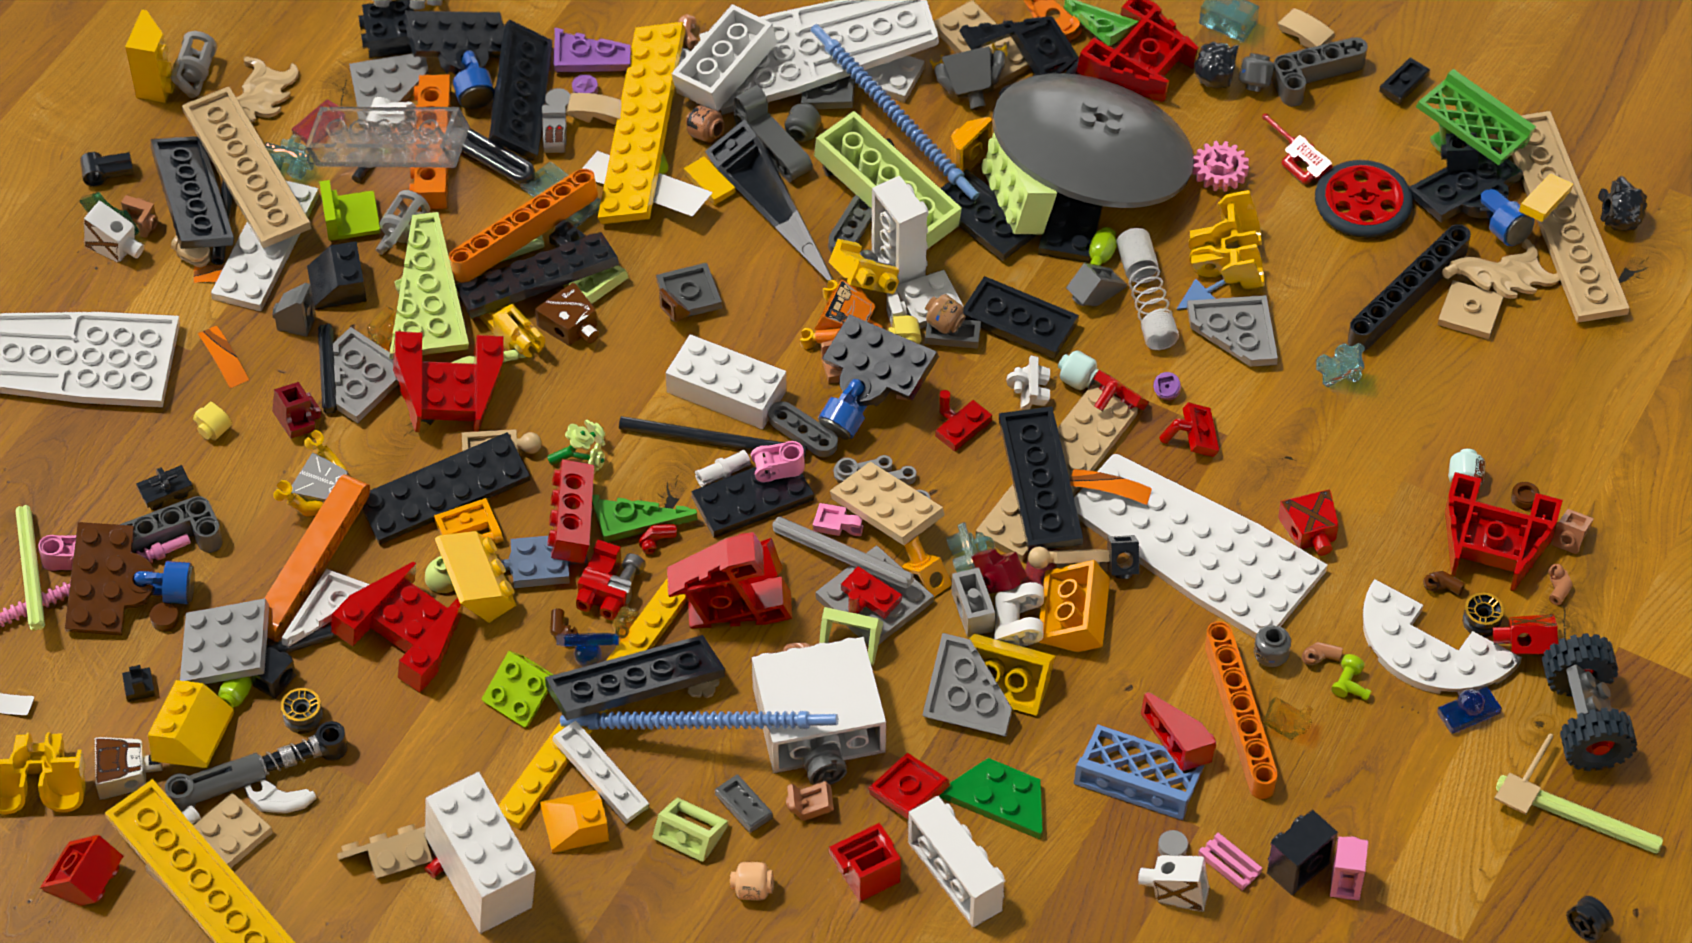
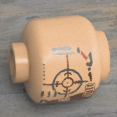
[730,862,774,900]

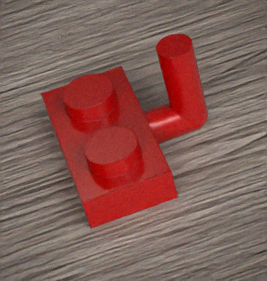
[1093,370,1149,412]
[935,390,992,452]
[1159,402,1219,457]
[841,566,902,619]

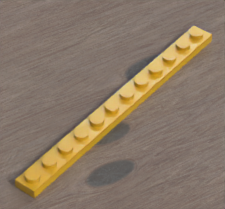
[498,578,688,829]

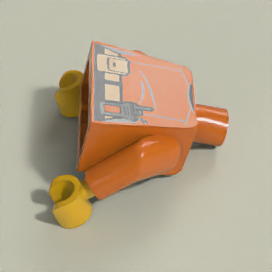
[799,279,883,349]

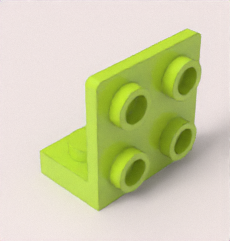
[319,180,380,241]
[482,651,554,727]

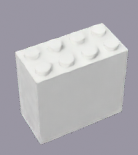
[752,637,886,773]
[425,772,535,934]

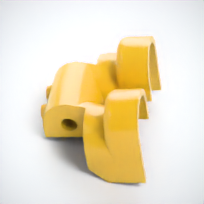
[1189,190,1265,289]
[0,732,86,814]

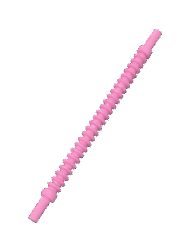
[0,534,191,627]

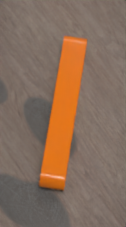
[449,168,598,282]
[264,474,371,642]
[1205,621,1277,799]

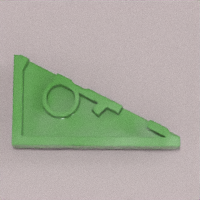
[1064,0,1139,46]
[592,495,698,542]

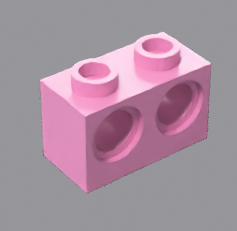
[1330,836,1368,901]

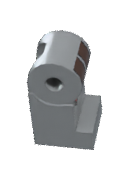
[542,105,567,153]

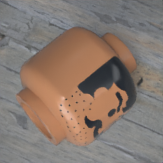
[686,106,725,143]

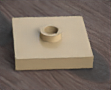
[1438,280,1503,340]

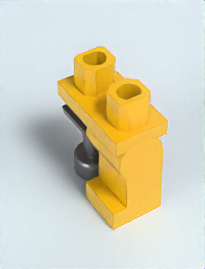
[829,239,900,294]

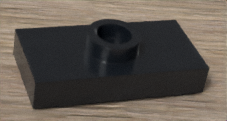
[1379,57,1431,104]

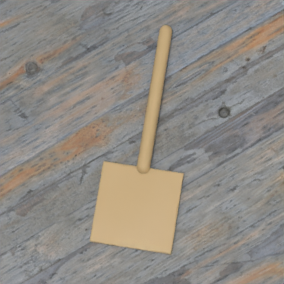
[1494,734,1554,814]

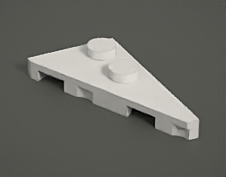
[282,569,370,647]

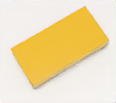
[684,156,735,205]

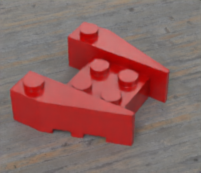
[1077,0,1199,102]
[393,331,504,432]
[1445,472,1563,591]
[667,532,792,629]
[331,561,463,693]

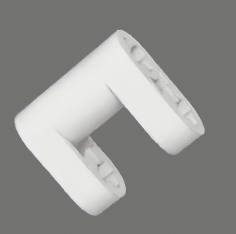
[994,582,1044,647]

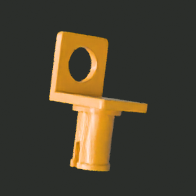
[901,535,952,597]

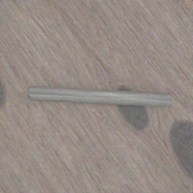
[772,517,914,588]

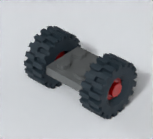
[1542,633,1638,771]

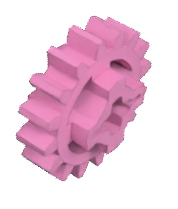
[1193,141,1249,191]

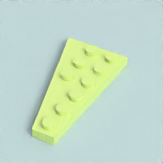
[389,212,469,359]

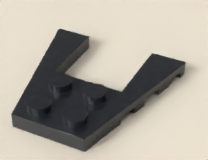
[959,16,1079,96]

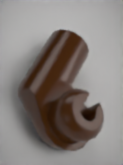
[1423,571,1466,595]
[550,608,578,644]

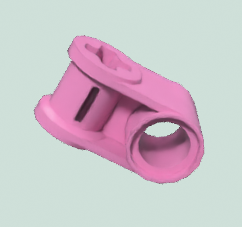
[751,441,805,482]
[38,535,76,571]

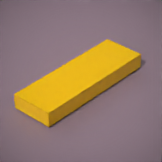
[1519,173,1574,222]

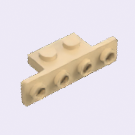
[337,824,432,878]

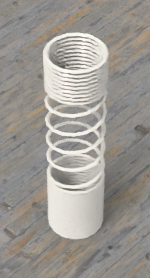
[1117,228,1179,350]

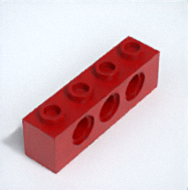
[547,459,594,564]

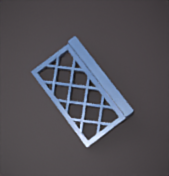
[1074,725,1205,820]

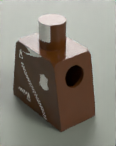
[535,282,599,345]

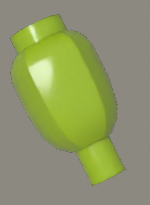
[1089,227,1117,266]
[218,676,252,708]

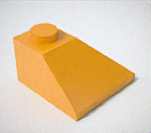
[950,117,992,172]
[540,790,609,853]

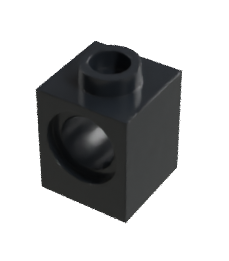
[1440,133,1479,170]
[1107,535,1139,579]
[251,647,296,699]

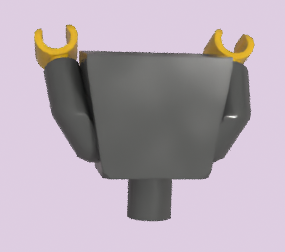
[930,42,1008,110]

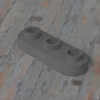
[828,195,872,253]
[768,402,838,457]

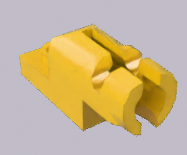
[479,304,545,357]

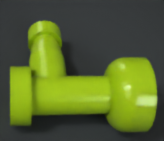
[1331,654,1371,701]

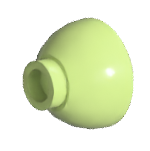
[425,556,455,593]

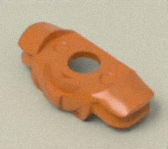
[1023,0,1082,40]

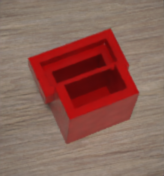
[829,822,901,902]

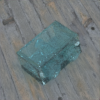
[1199,0,1259,42]

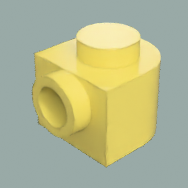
[888,316,922,344]
[193,401,232,440]

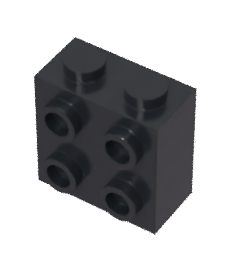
[358,0,414,58]

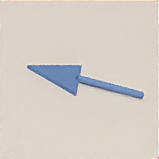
[1177,279,1226,310]

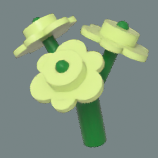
[547,419,605,474]

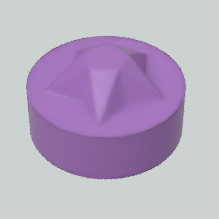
[572,75,598,94]
[1153,372,1181,400]

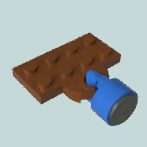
[65,522,195,635]

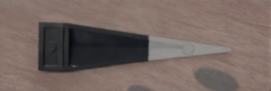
[705,119,833,281]

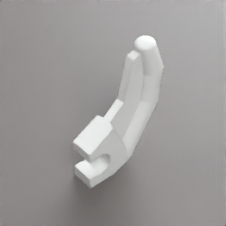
[245,779,317,814]

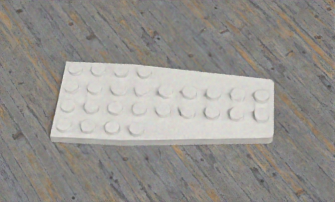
[699,0,939,115]
[0,312,180,407]
[1074,454,1328,639]

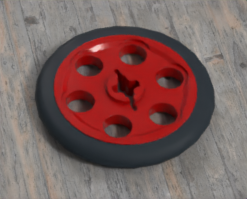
[1315,160,1413,238]

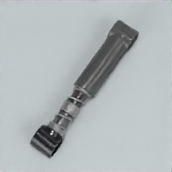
[165,721,348,812]

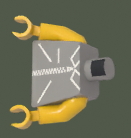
[273,430,349,517]

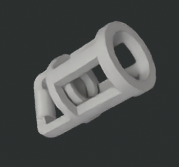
[171,31,218,98]
[375,190,430,255]

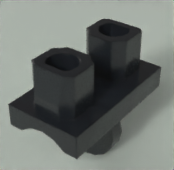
[136,465,193,510]

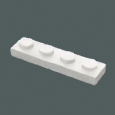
[553,720,649,824]

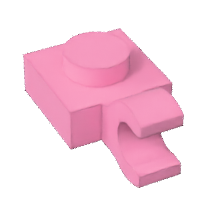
[813,503,864,536]

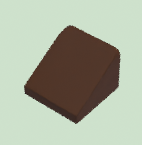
[659,288,691,323]

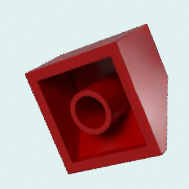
[40,835,124,906]

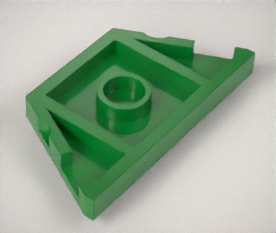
[939,758,1042,840]

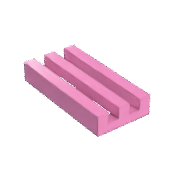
[1198,833,1262,891]

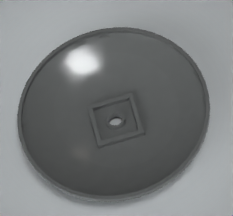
[992,74,1194,208]

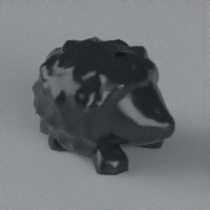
[1194,42,1239,88]
[1598,176,1647,231]

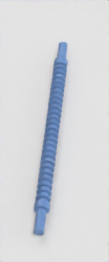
[810,24,979,201]
[560,711,839,730]

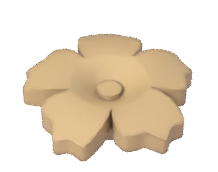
[688,679,719,698]

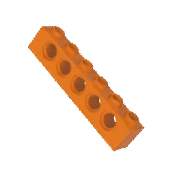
[409,75,452,209]

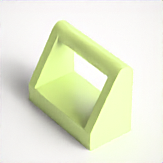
[819,607,884,665]
[652,797,729,862]

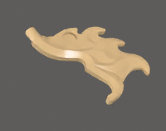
[236,57,298,123]
[1442,239,1560,299]

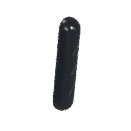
[448,124,535,185]

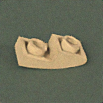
[1278,8,1335,48]
[566,93,622,125]

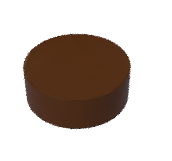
[1511,482,1540,510]
[150,602,179,631]

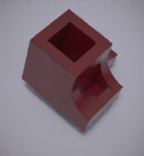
[272,382,321,439]
[971,549,1027,594]

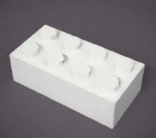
[671,4,777,111]
[872,176,929,284]
[666,334,787,429]
[908,796,1005,927]

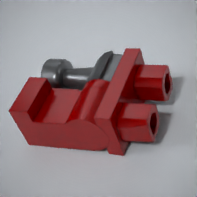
[576,540,646,621]

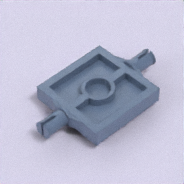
[500,536,588,588]

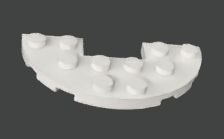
[1363,579,1522,695]

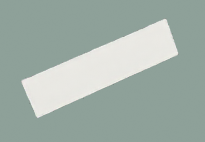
[582,151,713,216]

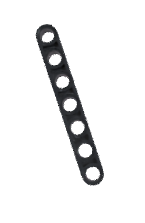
[1347,224,1471,351]

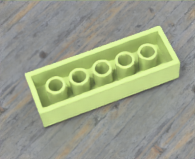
[814,111,962,248]

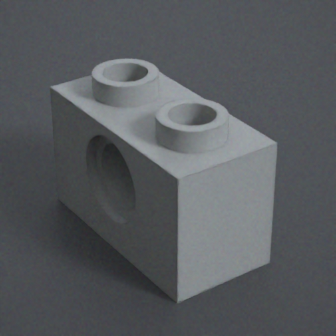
[951,568,995,637]

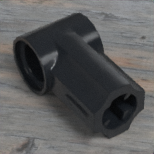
[80,152,134,186]

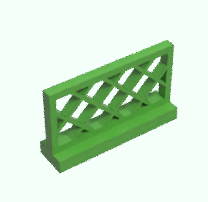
[1416,69,1536,165]

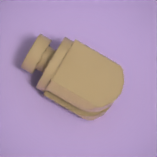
[171,235,211,267]

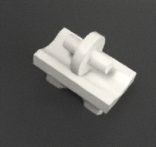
[1006,356,1050,410]

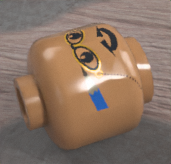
[925,294,966,334]

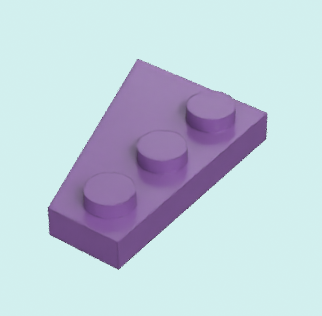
[554,28,631,72]

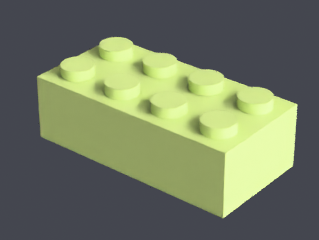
[981,133,1057,234]

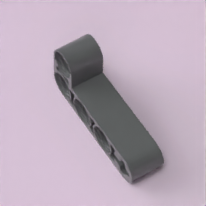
[1272,37,1368,107]
[733,86,813,182]
[119,496,223,553]

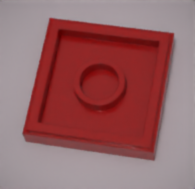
[868,752,950,820]

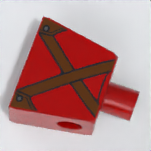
[1278,489,1338,556]
[1493,614,1558,654]

